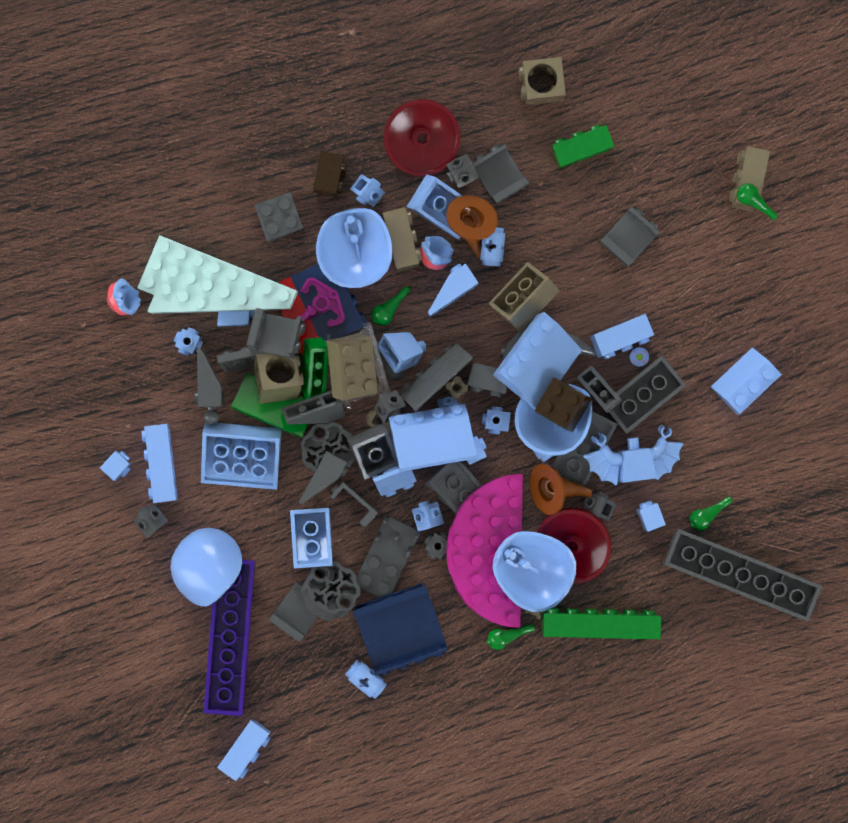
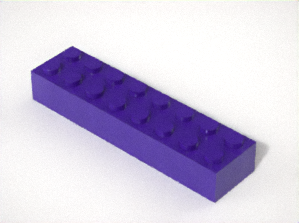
[203,559,256,716]

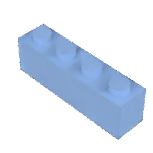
[142,424,178,503]

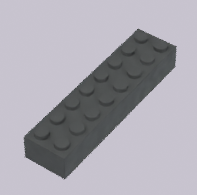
[662,528,822,622]

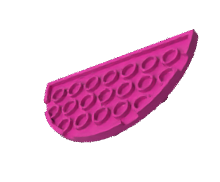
[446,474,523,628]

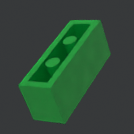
[551,124,614,169]
[301,337,328,399]

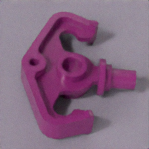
[300,278,345,328]

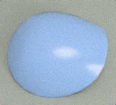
[316,208,392,288]
[515,384,592,456]
[170,527,242,607]
[493,531,576,612]

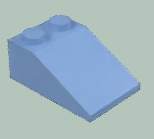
[407,174,462,240]
[428,264,478,317]
[373,465,417,497]
[290,508,333,569]

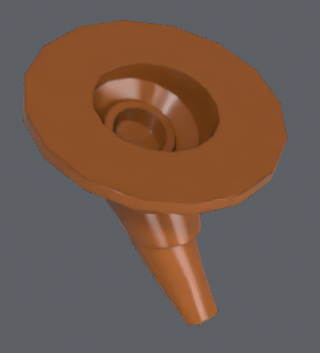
[446,195,498,258]
[530,463,592,515]

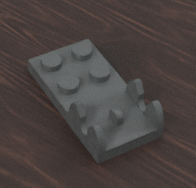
[217,347,300,373]
[552,410,618,486]
[425,461,482,515]
[356,515,421,597]

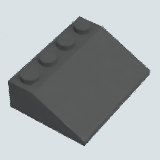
[400,343,473,412]

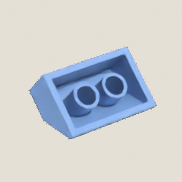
[711,348,782,415]

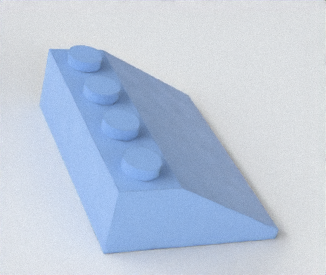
[493,312,582,409]
[389,404,477,472]
[201,422,282,490]

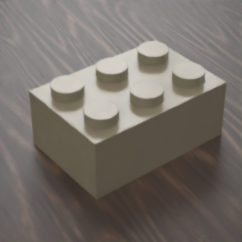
[729,146,770,212]
[383,207,422,272]
[488,262,560,333]
[327,334,378,401]

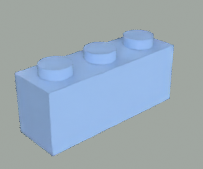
[589,314,654,359]
[217,719,271,781]

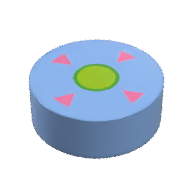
[629,347,649,367]

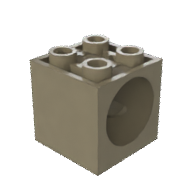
[518,57,566,105]
[254,353,304,404]

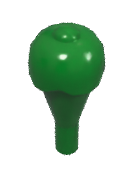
[736,183,778,220]
[371,286,411,326]
[689,496,733,531]
[487,624,535,650]

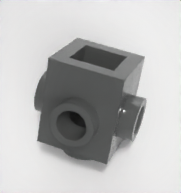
[446,154,479,188]
[374,390,406,423]
[582,491,616,521]
[133,504,168,538]
[424,532,448,560]

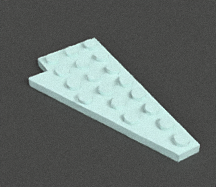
[137,235,298,314]

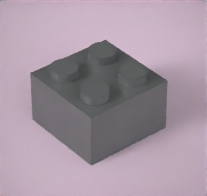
[254,192,304,243]
[467,362,507,398]
[347,424,398,479]

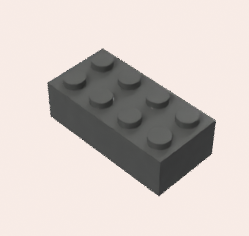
[608,356,686,434]

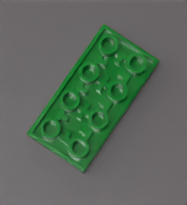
[231,373,308,438]

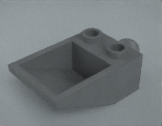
[194,349,225,425]

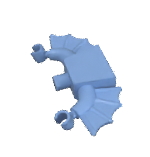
[583,424,684,485]

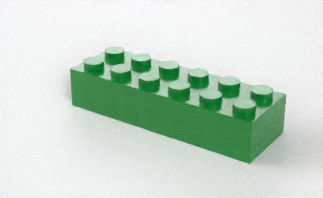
[542,608,661,639]

